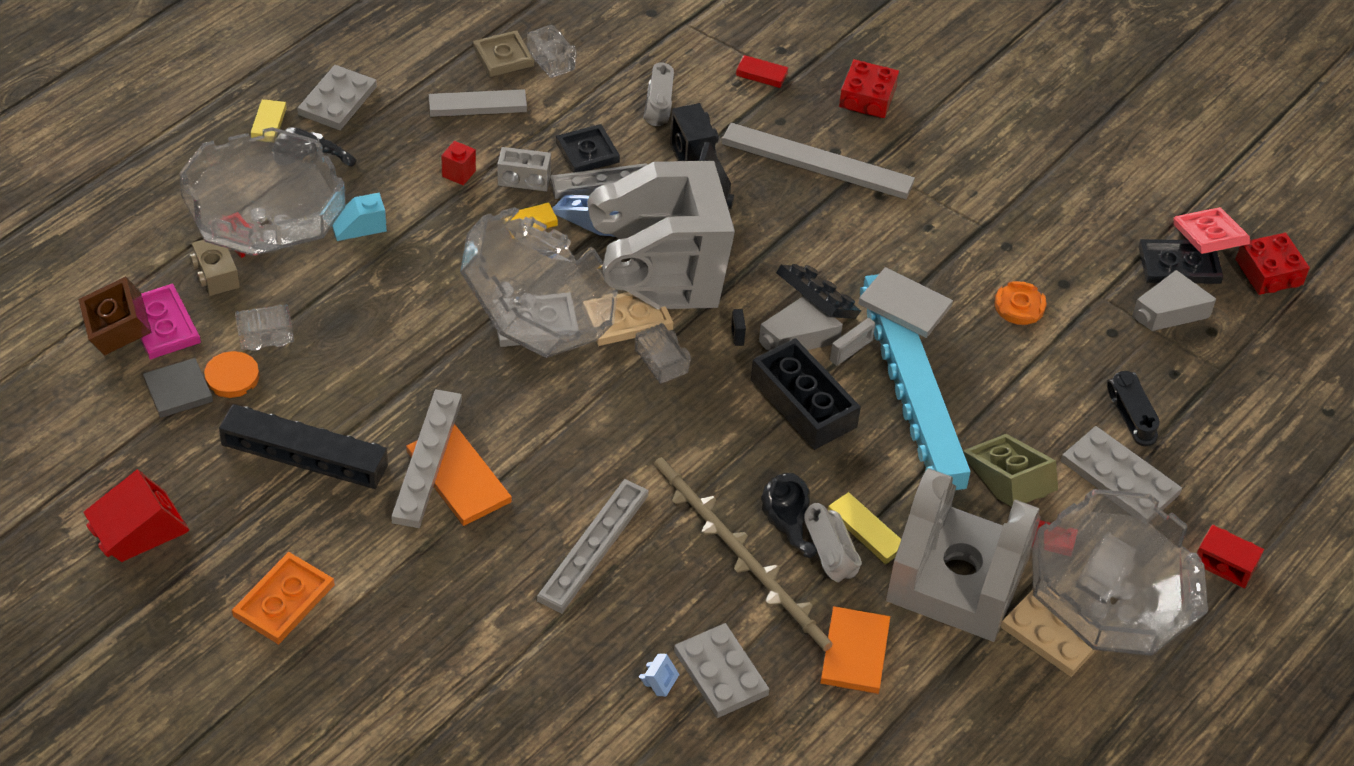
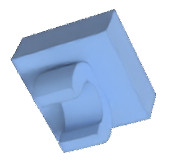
[639,654,679,697]

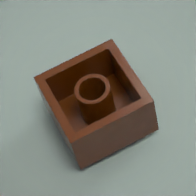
[78,276,152,356]

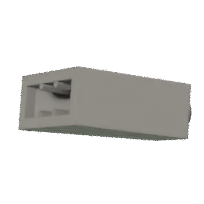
[1132,270,1216,331]
[759,296,843,350]

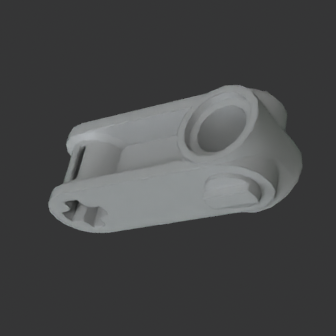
[643,62,674,126]
[804,503,862,582]

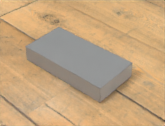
[830,318,875,366]

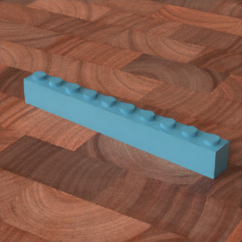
[860,274,971,490]

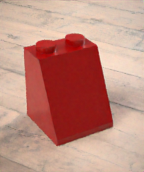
[83,469,190,562]

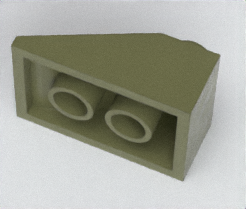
[963,434,1058,507]

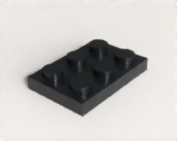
[1138,239,1223,284]
[776,264,861,319]

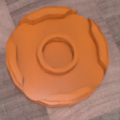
[994,281,1047,325]
[204,351,260,398]

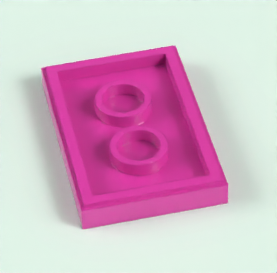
[140,283,201,360]

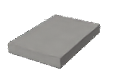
[858,267,953,338]

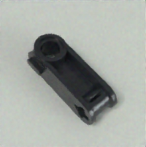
[1107,371,1160,447]

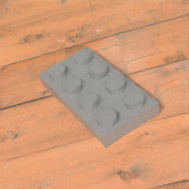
[1061,426,1182,524]

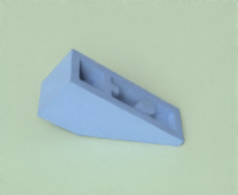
[552,195,619,237]

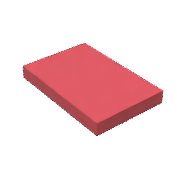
[1174,207,1250,254]

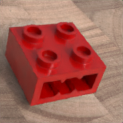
[839,59,899,118]
[1235,232,1310,295]

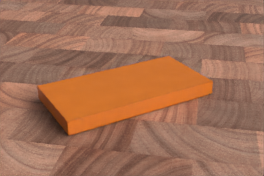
[406,424,512,526]

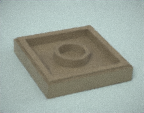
[473,31,534,77]

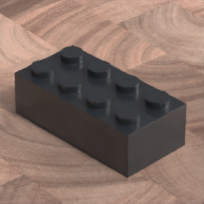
[751,338,861,450]

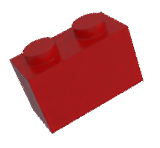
[1193,524,1264,589]

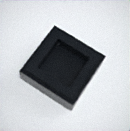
[731,309,746,346]

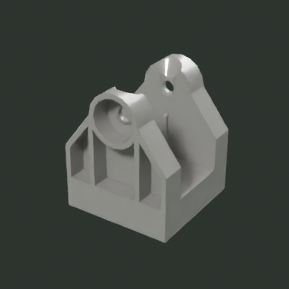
[587,161,735,309]
[886,468,1041,642]

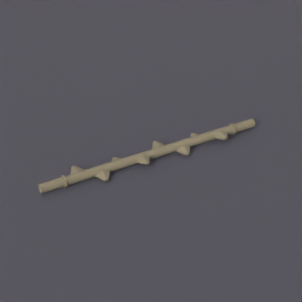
[654,457,833,651]

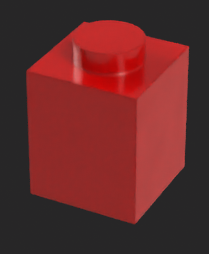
[441,141,476,186]

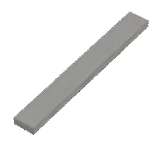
[722,123,915,199]

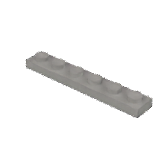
[391,389,462,528]

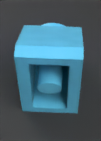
[331,193,387,241]

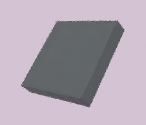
[143,358,213,418]

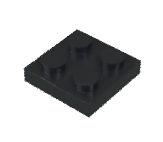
[556,124,620,173]

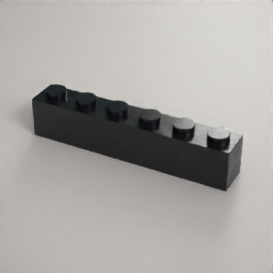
[219,404,388,490]

